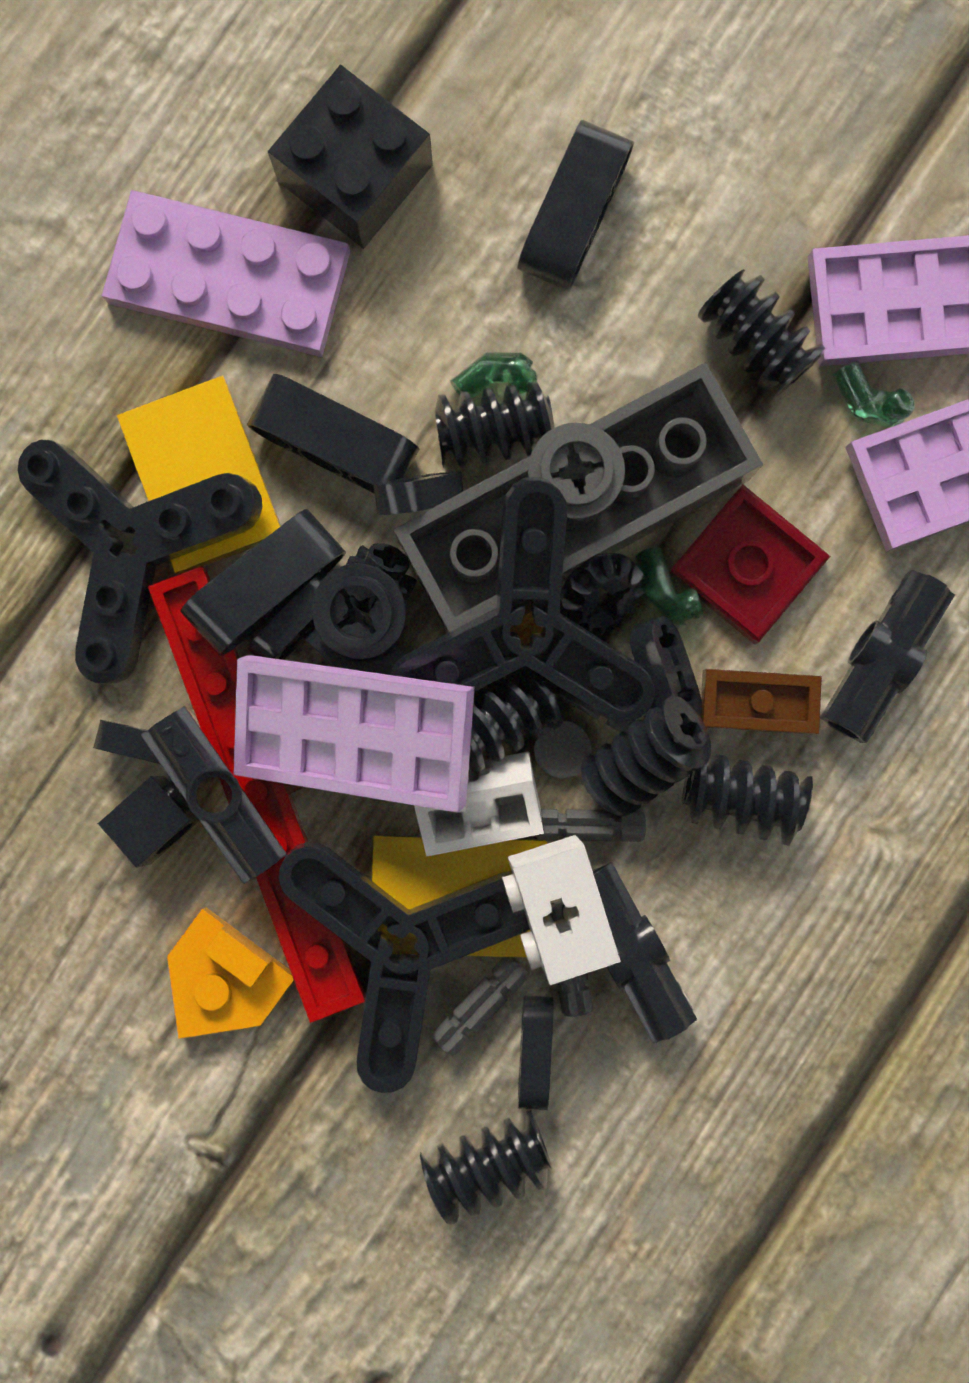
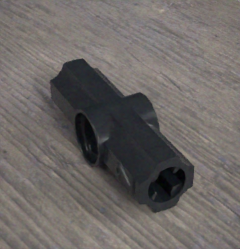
[820,570,955,743]
[140,706,287,884]
[592,862,697,1044]

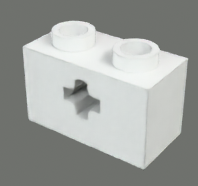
[414,751,544,856]
[502,835,621,985]

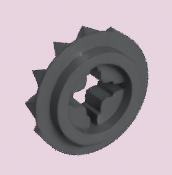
[528,423,625,520]

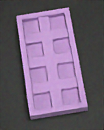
[102,190,350,357]
[807,235,969,366]
[845,399,969,552]
[234,655,474,813]

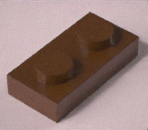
[700,669,822,735]

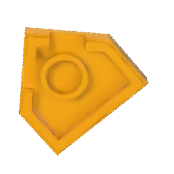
[167,907,294,1039]

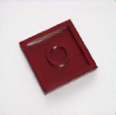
[668,484,831,645]

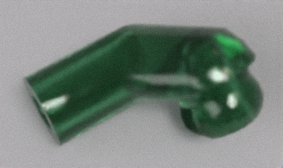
[450,352,538,399]
[832,361,915,428]
[635,547,703,626]

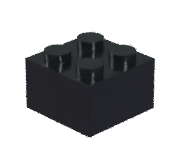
[267,64,433,249]

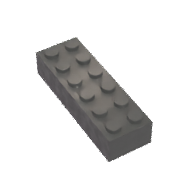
[394,362,763,633]

